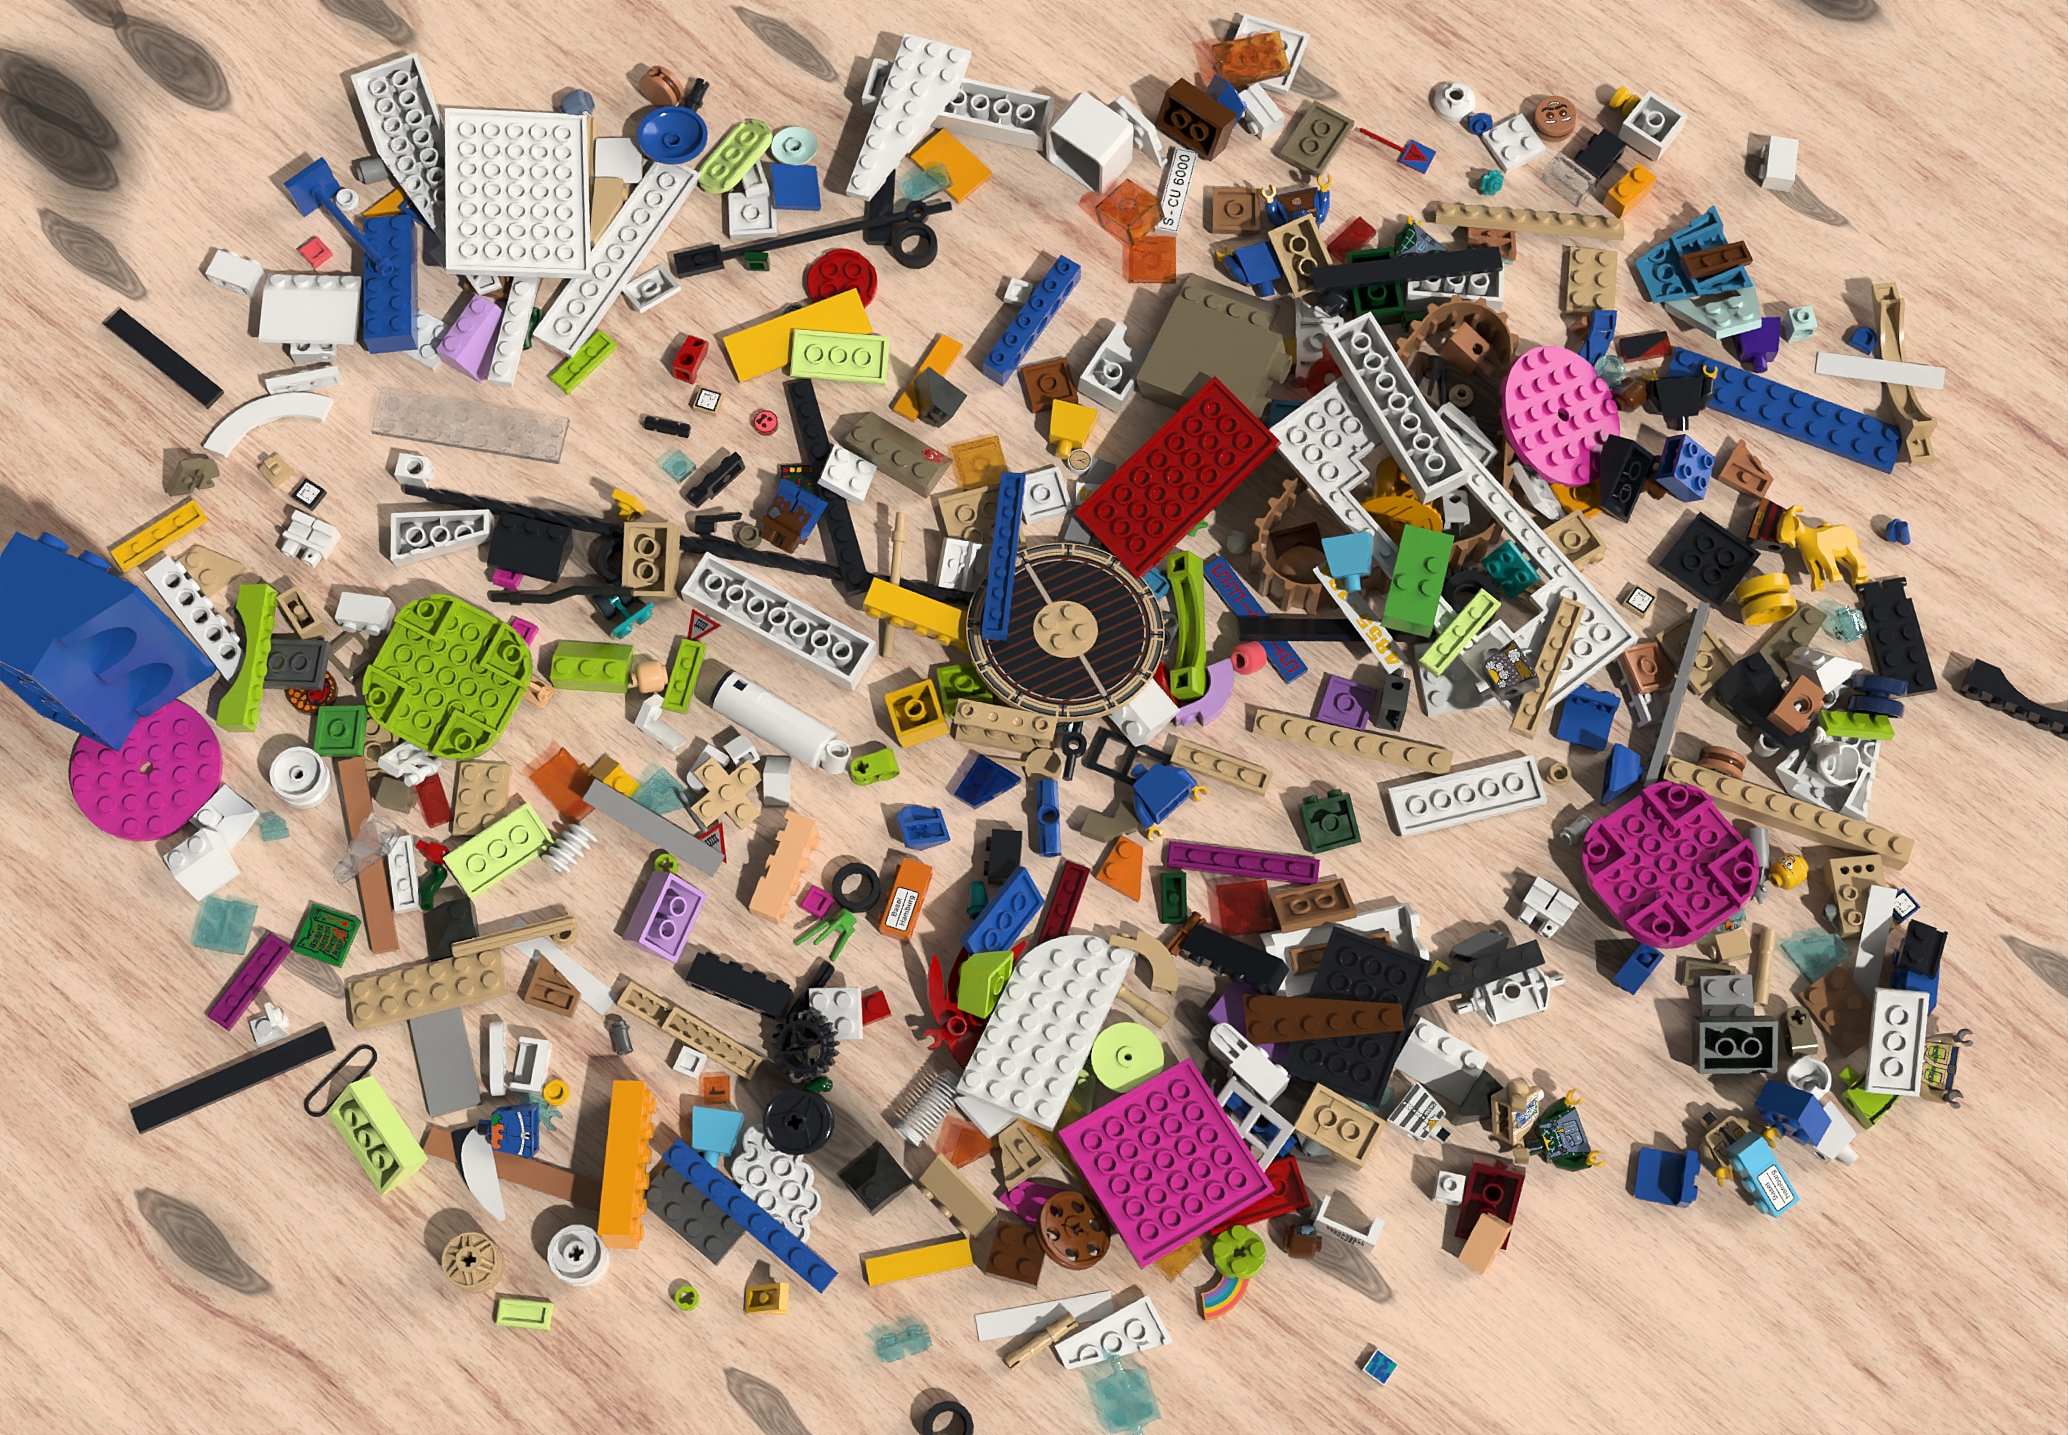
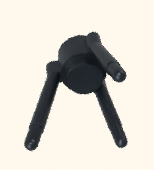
[1415,355,1447,405]
[695,512,743,548]

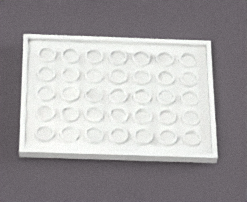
[445,108,591,279]

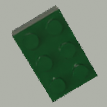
[1344,247,1404,326]

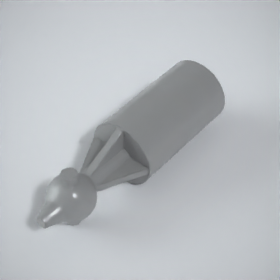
[1745,827,1770,904]

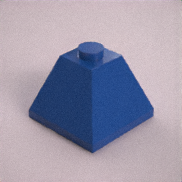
[1600,743,1644,806]

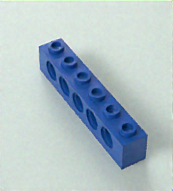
[982,255,1081,387]

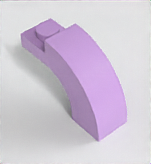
[1172,658,1234,727]

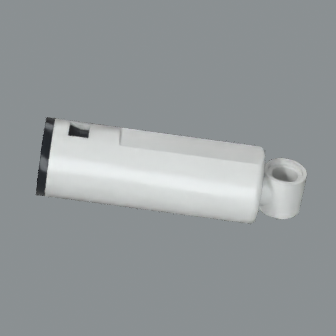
[709,669,851,775]

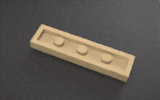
[1170,739,1273,797]

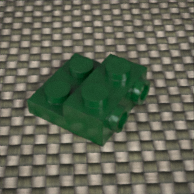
[1298,789,1362,855]

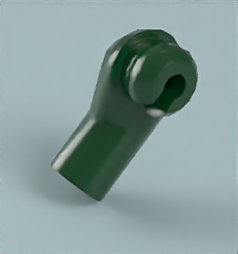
[804,1075,833,1093]

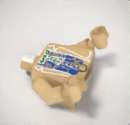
[1491,1081,1544,1164]

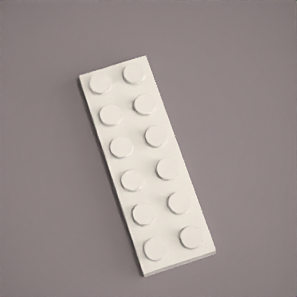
[1387,755,1547,838]

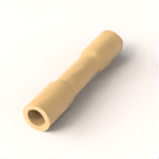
[1753,929,1777,1007]
[1116,983,1170,1029]

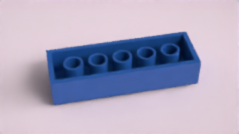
[364,214,418,354]

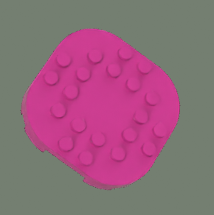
[1580,781,1759,949]

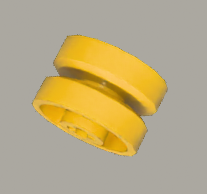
[1734,573,1798,627]

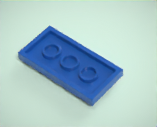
[960,866,1045,957]

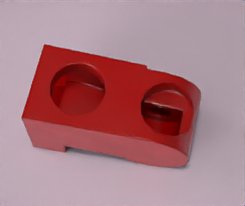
[672,335,709,385]

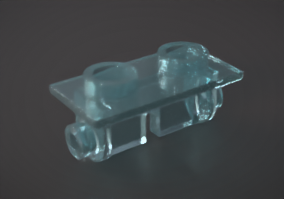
[876,1324,933,1363]

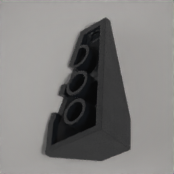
[1713,651,1811,753]

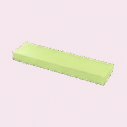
[1418,588,1501,678]

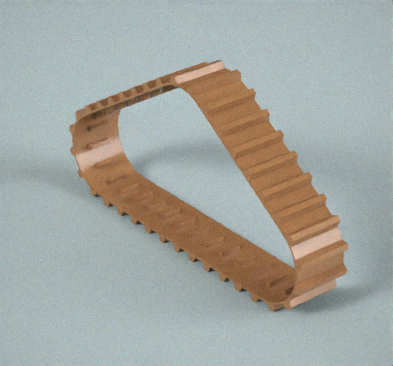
[1248,295,1519,615]

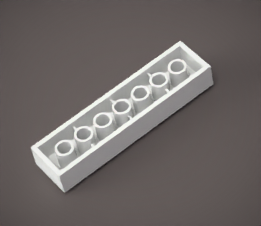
[862,58,1054,151]
[1325,311,1470,505]
[681,552,878,692]

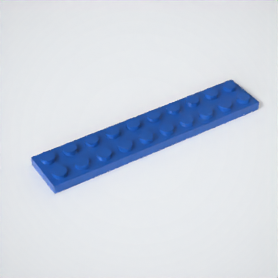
[1666,346,1902,474]

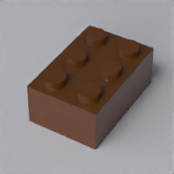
[1155,77,1238,162]

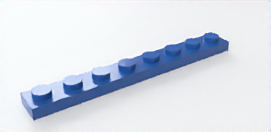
[981,472,1026,641]
[661,1138,839,1294]

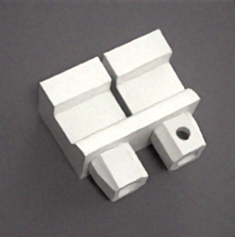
[281,510,341,568]
[1517,876,1579,940]

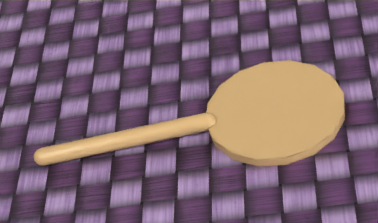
[979,748,1062,783]

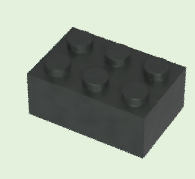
[1692,1015,1778,1074]

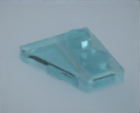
[630,767,697,816]
[1780,933,1853,985]

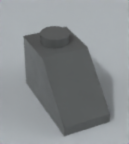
[1448,930,1509,963]

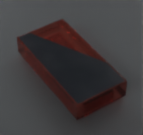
[1619,331,1672,363]

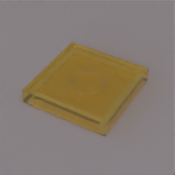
[951,435,1008,492]

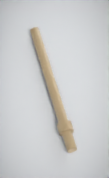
[883,512,907,658]

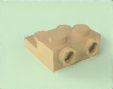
[1542,509,1607,573]

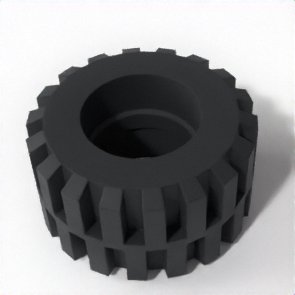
[1441,567,1501,632]

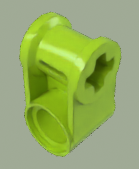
[850,748,900,786]

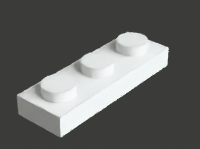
[266,366,344,395]
[386,835,421,914]

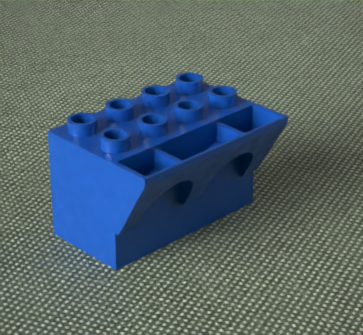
[0,531,217,752]

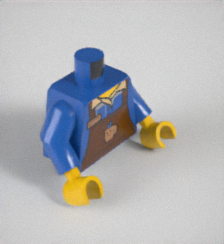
[1259,174,1332,230]

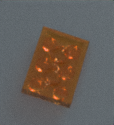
[1211,31,1291,87]

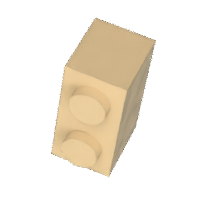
[276,585,328,640]

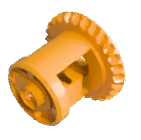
[1360,456,1443,548]

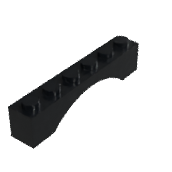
[1959,658,2068,741]

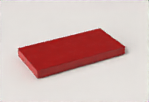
[1208,1155,1311,1237]

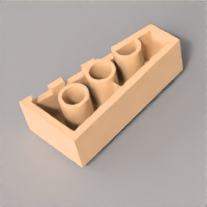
[749,810,821,925]

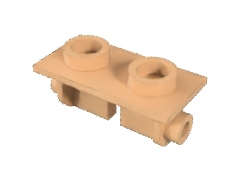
[523,675,557,710]

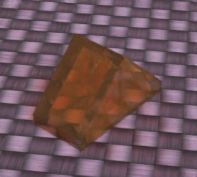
[950,1128,1000,1170]

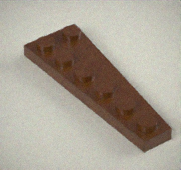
[1243,994,1404,1046]

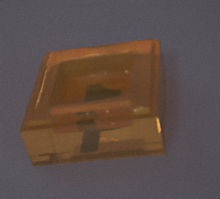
[703,1076,731,1105]

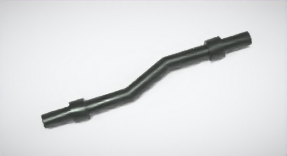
[491,584,634,606]

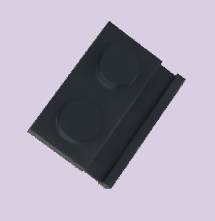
[1896,919,1948,980]

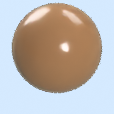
[1274,545,1327,584]

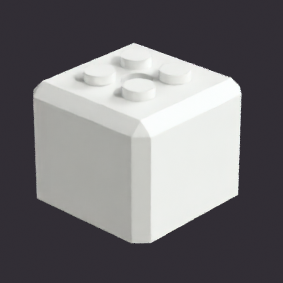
[1046,92,1134,196]

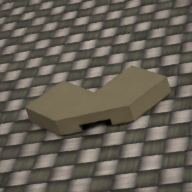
[1080,800,1140,843]

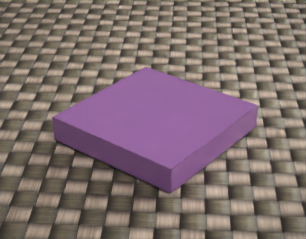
[1315,675,1378,732]

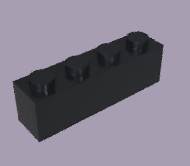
[1182,923,1289,996]
[686,952,794,1023]

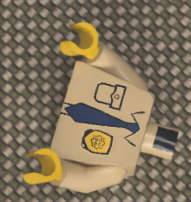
[1699,1111,1782,1187]

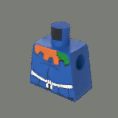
[477,1102,539,1158]

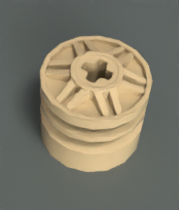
[442,1232,505,1294]

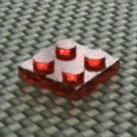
[1216,880,1273,936]

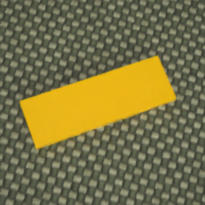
[723,288,873,383]

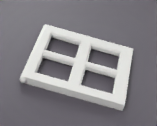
[1216,1076,1295,1172]

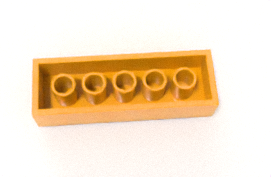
[597,1080,657,1249]

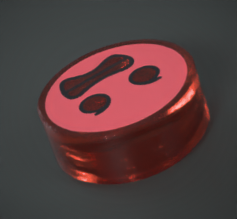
[754,410,778,436]

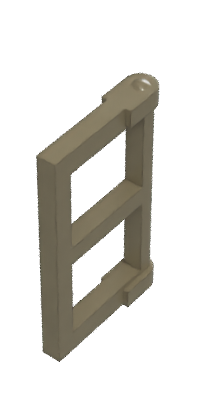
[328,620,396,683]

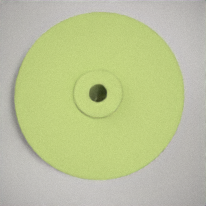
[1091,1022,1164,1094]

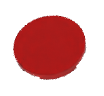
[807,249,878,309]

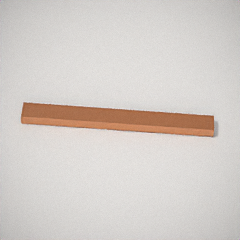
[338,756,400,955]
[423,1127,603,1212]

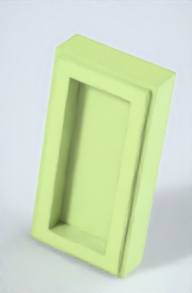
[496,1298,553,1331]

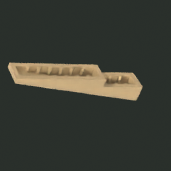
[617,981,763,1081]

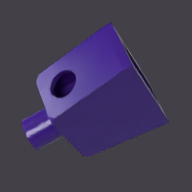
[1731,317,1781,373]

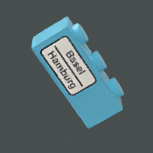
[1725,1131,1800,1218]

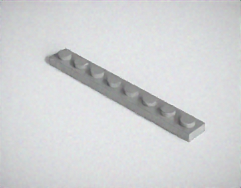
[1641,601,1710,788]

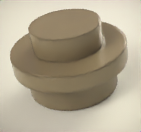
[737,525,762,549]

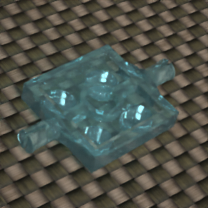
[1094,1354,1161,1435]

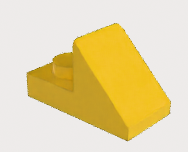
[588,755,642,799]
[745,1282,789,1315]

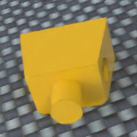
[1050,399,1098,459]

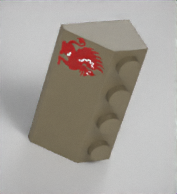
[845,412,953,499]

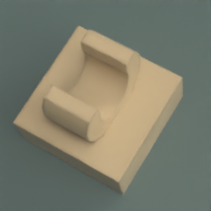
[259,454,294,489]

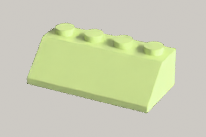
[326,1076,428,1196]

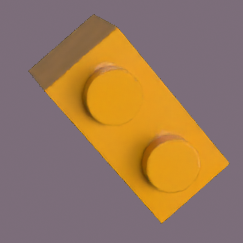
[1603,163,1657,219]

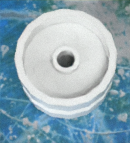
[269,746,333,809]
[547,1225,610,1288]

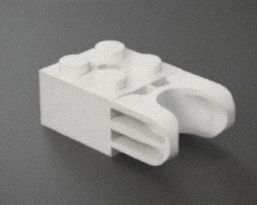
[1077,322,1154,414]
[1208,1023,1289,1107]

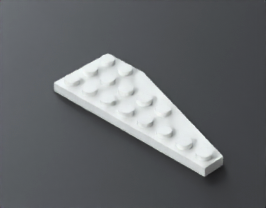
[846,33,971,201]

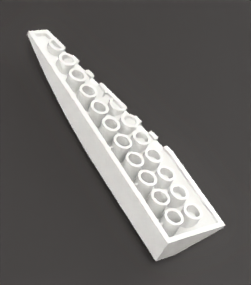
[351,52,502,296]

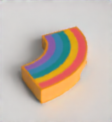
[1201,1275,1250,1321]

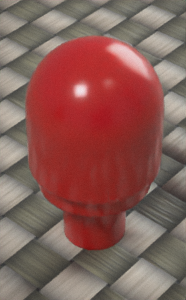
[415,839,450,865]

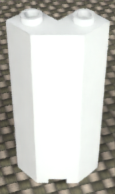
[1260,903,1429,998]

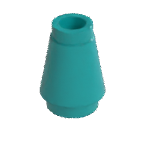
[966,881,989,920]

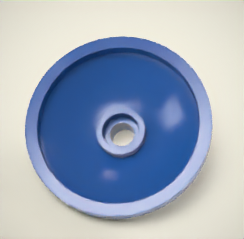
[637,106,708,165]

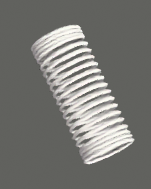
[894,1069,961,1149]

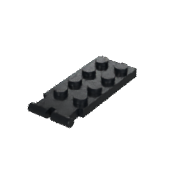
[1856,577,1938,699]

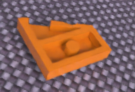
[1096,835,1143,903]

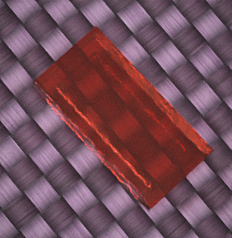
[415,773,454,829]

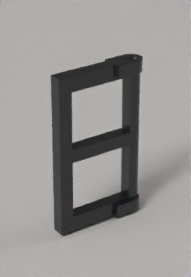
[1086,728,1172,786]

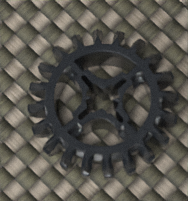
[771,1009,841,1080]

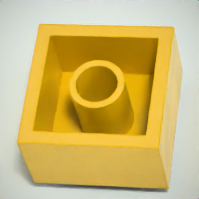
[884,679,950,749]

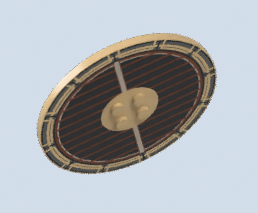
[966,543,1165,722]

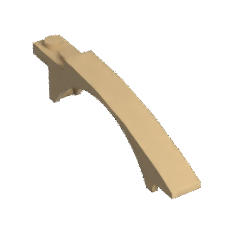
[1871,282,1938,466]

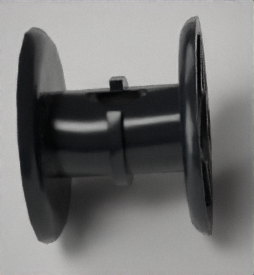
[763,1090,835,1155]

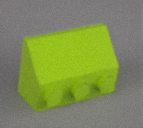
[550,641,634,694]

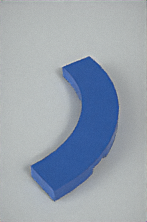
[1578,310,1617,370]

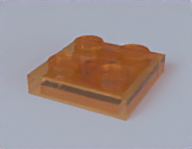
[1129,237,1176,283]

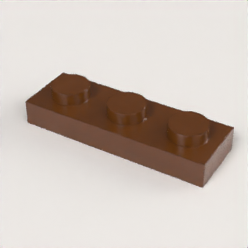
[1679,240,1753,280]

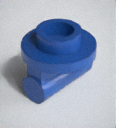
[1467,112,1493,136]
[1885,518,1911,545]

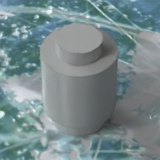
[356,157,393,185]

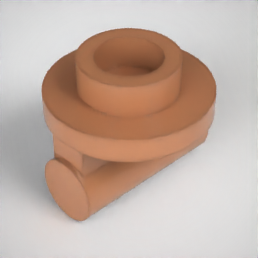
[1570,317,1590,342]

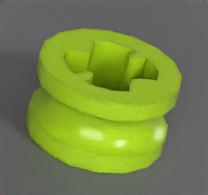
[654,854,679,875]
[675,1286,700,1311]

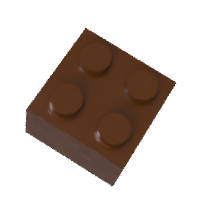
[985,1220,1050,1290]

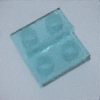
[194,896,258,955]

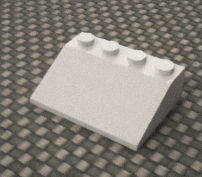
[258,274,364,345]

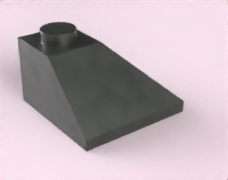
[424,897,480,962]
[1451,1070,1503,1126]
[840,1143,913,1216]

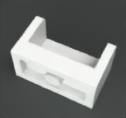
[509,1037,553,1096]

